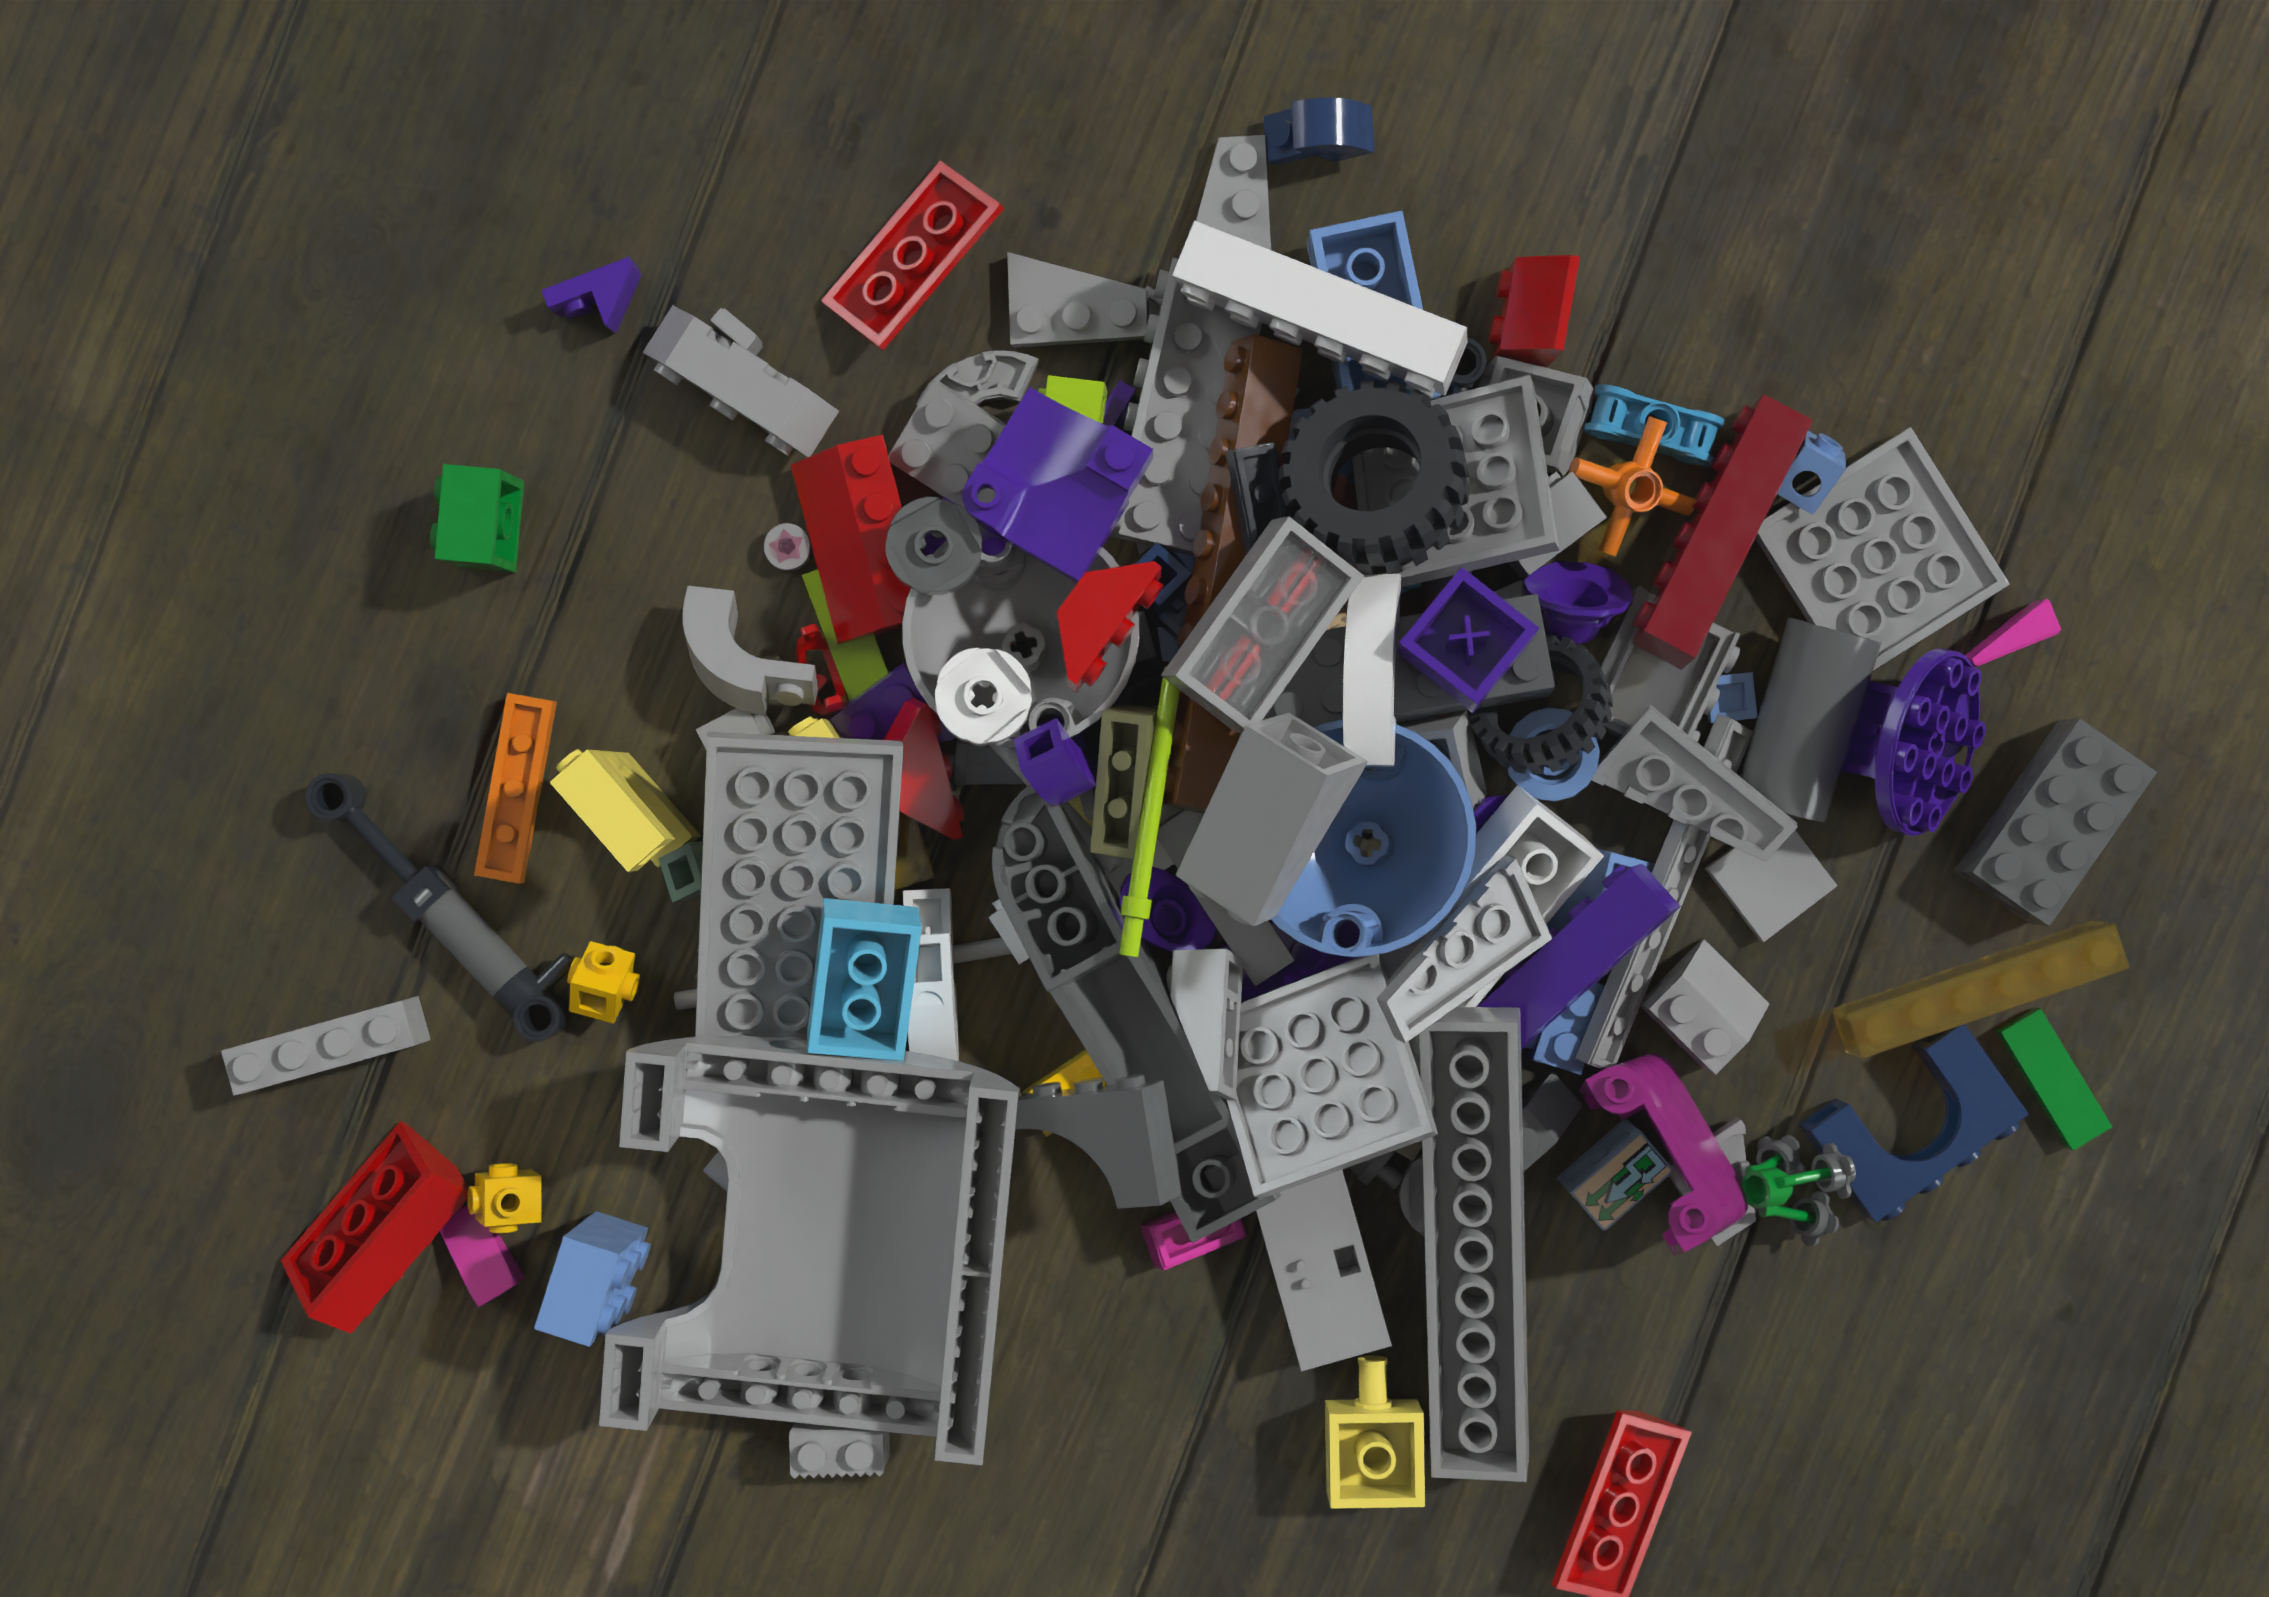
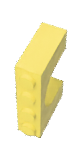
[550,749,701,872]

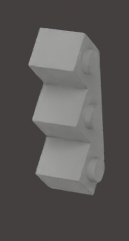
[643,305,839,457]

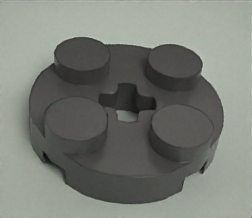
[885,497,982,596]

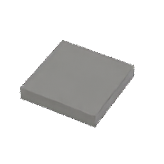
[1705,831,1837,942]

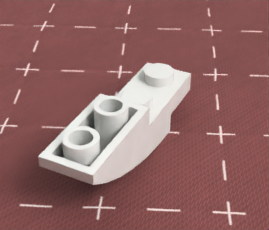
[903,888,959,1061]

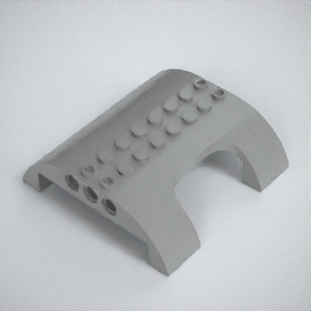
[599,1036,1019,1465]

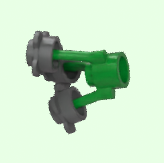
[1742,1135,1856,1247]

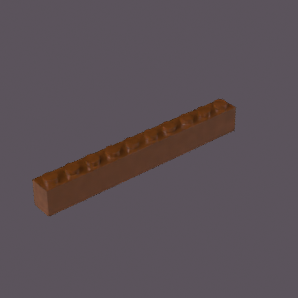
[1162,334,1303,814]

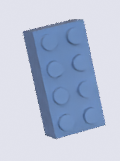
[1306,211,1441,400]

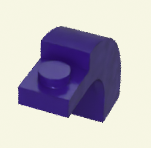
[1013,715,1098,806]

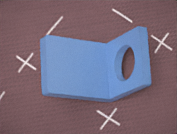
[1777,431,1846,515]

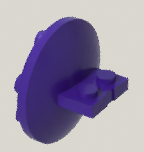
[1842,649,1986,836]

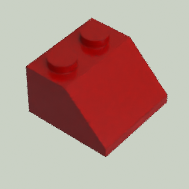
[1488,255,1580,367]

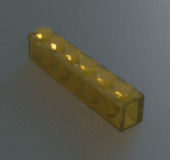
[1832,921,2130,1058]

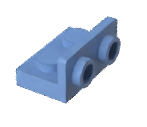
[1525,983,1605,1075]

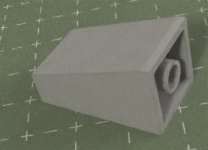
[1176,713,1368,927]

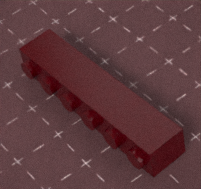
[1631,394,1813,670]

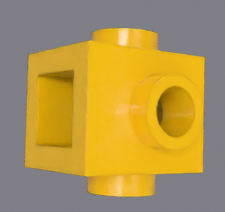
[567,941,640,1024]
[467,1163,541,1233]

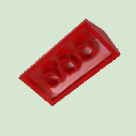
[821,161,1004,351]
[1551,1410,1692,1597]

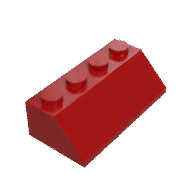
[790,434,911,645]
[281,1121,469,1334]

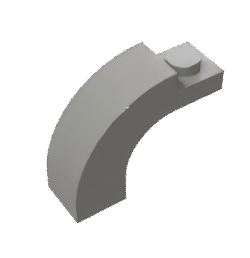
[683,586,818,716]

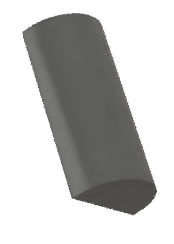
[1739,617,1882,822]

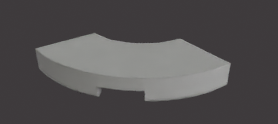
[916,350,1039,406]

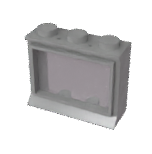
[1572,586,1740,743]

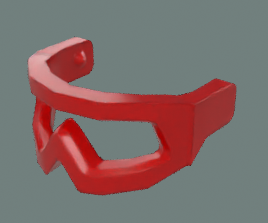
[796,624,848,715]

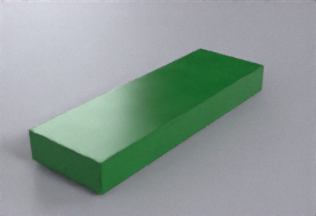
[1996,1007,2112,1151]

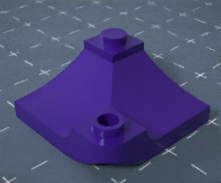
[962,387,1153,583]

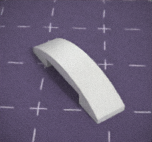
[1343,574,1401,767]

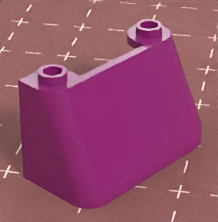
[1579,1054,1748,1256]

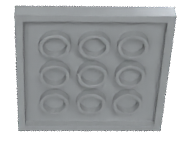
[1352,375,1559,587]
[1755,427,2010,670]
[1227,954,1438,1199]

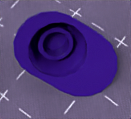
[1119,867,1216,952]

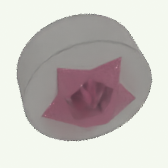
[764,523,812,571]

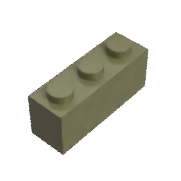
[1090,703,1158,859]

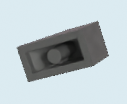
[1522,1070,1583,1172]

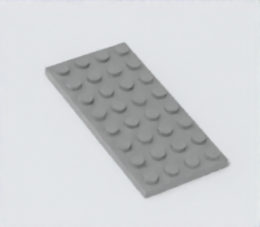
[695,732,903,1040]

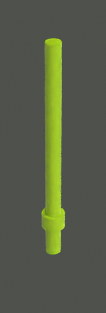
[1119,667,1180,957]

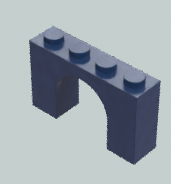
[1798,1018,2029,1222]

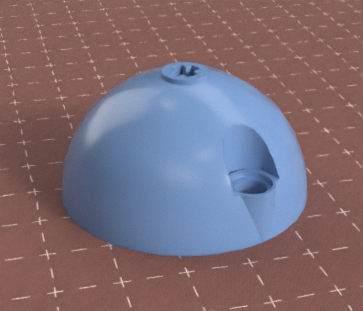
[1271,719,1476,958]

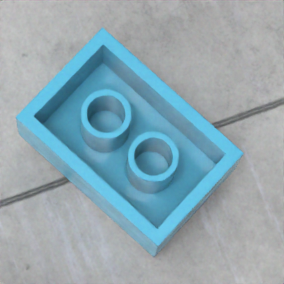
[807,898,922,1061]

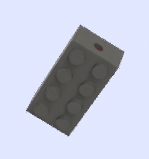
[1954,718,2157,926]

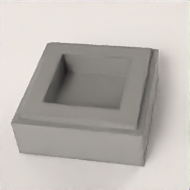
[710,308,764,355]

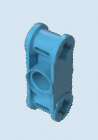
[1583,384,1725,467]

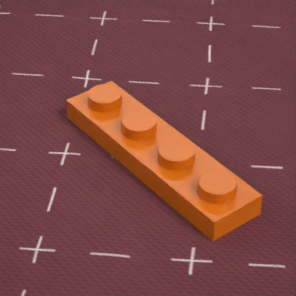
[474,693,557,884]

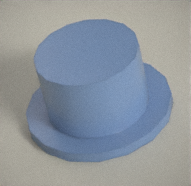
[1508,708,1600,801]

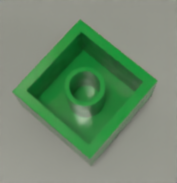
[430,464,524,573]

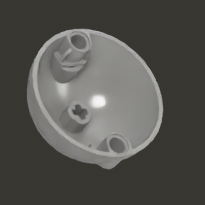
[902,523,1139,748]

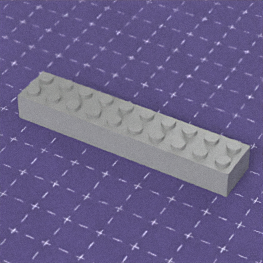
[1419,1007,1529,1482]

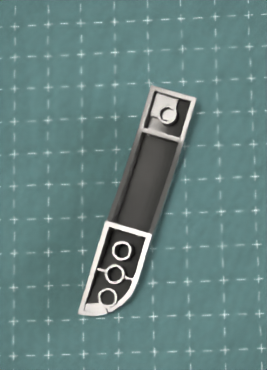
[992,785,1281,1243]

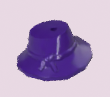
[1523,561,1634,644]

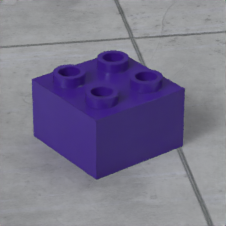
[1397,567,1539,713]

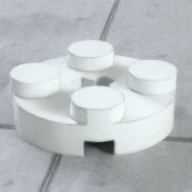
[935,648,1032,747]

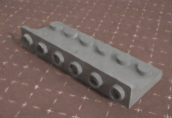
[1110,257,1262,556]

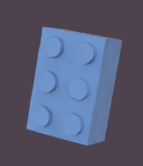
[534,1211,651,1347]

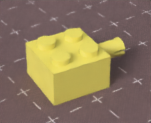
[1325,1355,1425,1508]

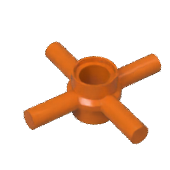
[1569,417,1694,556]

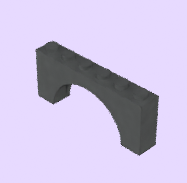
[1015,1074,1182,1209]

